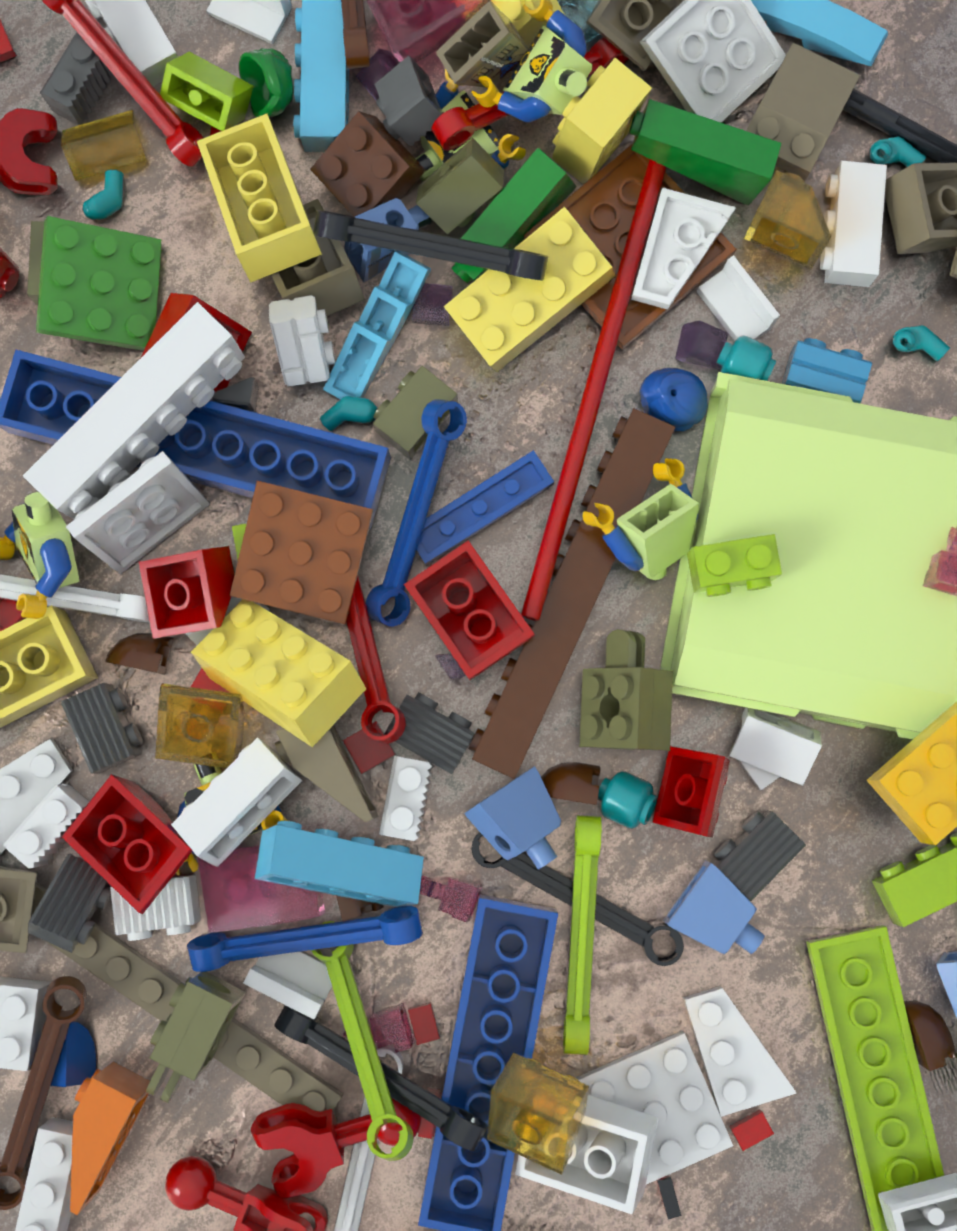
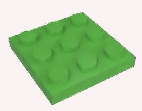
[36,216,162,351]

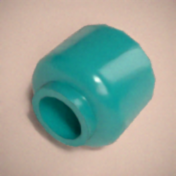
[716,335,776,381]
[598,771,658,829]

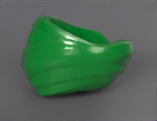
[238,48,293,118]

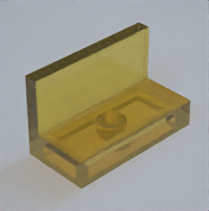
[61,110,147,181]

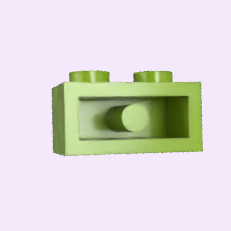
[160,51,254,131]
[687,534,782,597]

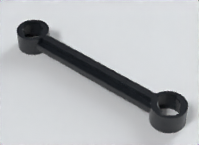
[313,210,548,281]
[471,832,684,966]
[274,1005,488,1151]

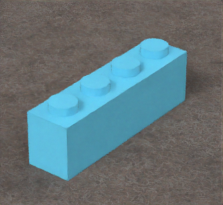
[293,0,350,152]
[255,821,424,907]

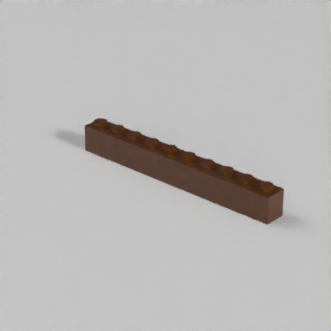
[468,408,675,779]

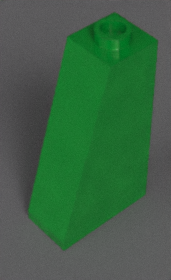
[629,99,782,205]
[451,148,577,283]

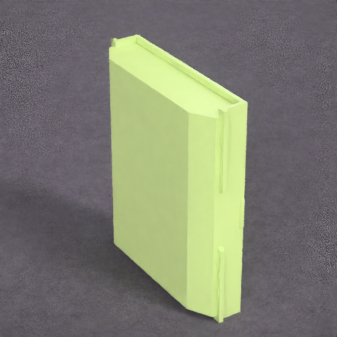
[660,372,957,740]

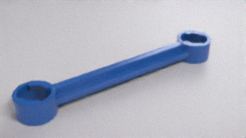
[366,399,467,627]
[187,906,423,972]

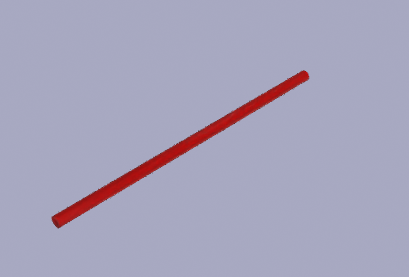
[521,159,667,621]

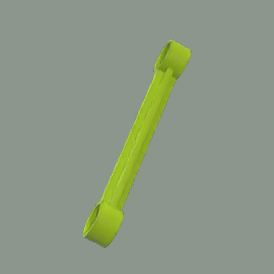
[563,815,602,1055]
[311,921,413,1161]

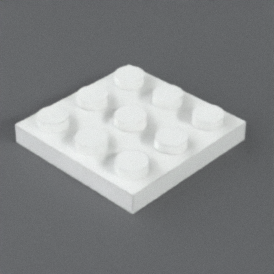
[640,0,786,122]
[66,451,210,574]
[575,1031,733,1185]

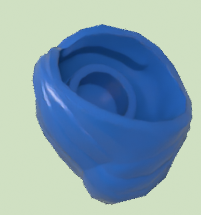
[640,368,708,431]

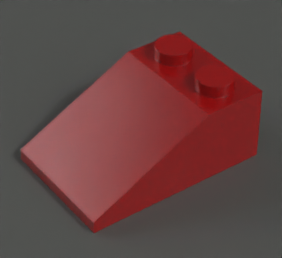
[404,540,535,680]
[62,774,193,914]

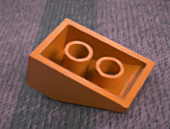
[70,1061,150,1215]

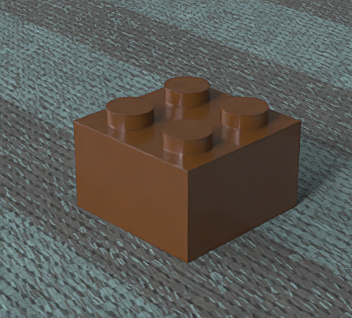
[310,111,426,217]

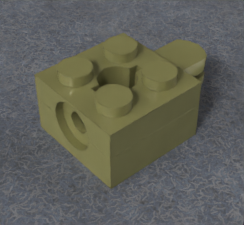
[579,629,673,751]
[146,972,246,1103]

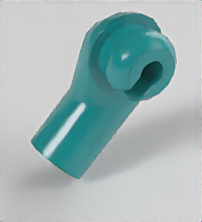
[869,137,927,167]
[83,170,124,220]
[893,325,950,362]
[320,396,378,431]

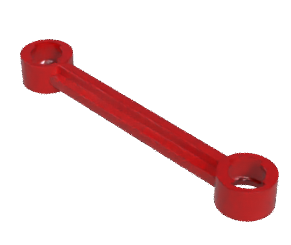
[42,0,204,167]
[431,37,629,151]
[347,576,406,744]

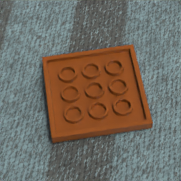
[523,143,737,350]

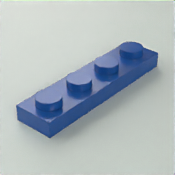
[416,450,554,566]

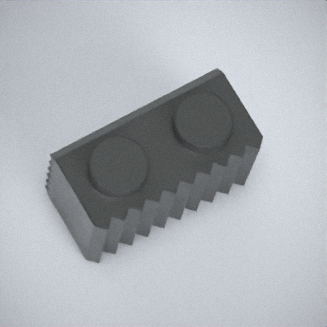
[40,32,114,126]
[374,55,443,146]
[61,683,143,774]
[384,692,475,774]
[713,810,806,901]
[28,854,111,953]

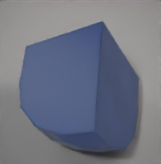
[51,1022,96,1087]

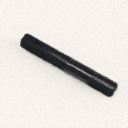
[843,89,957,163]

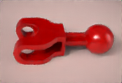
[0,108,58,195]
[251,1098,421,1198]
[165,1156,328,1231]

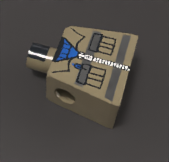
[436,1,528,88]

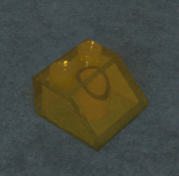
[744,170,831,269]
[155,683,245,768]
[487,1052,589,1175]

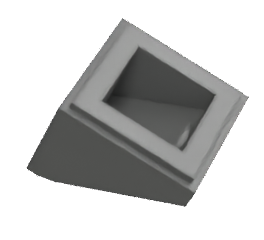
[212,377,259,413]

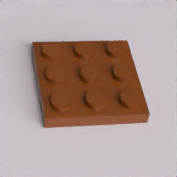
[230,481,374,624]

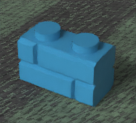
[781,338,872,404]

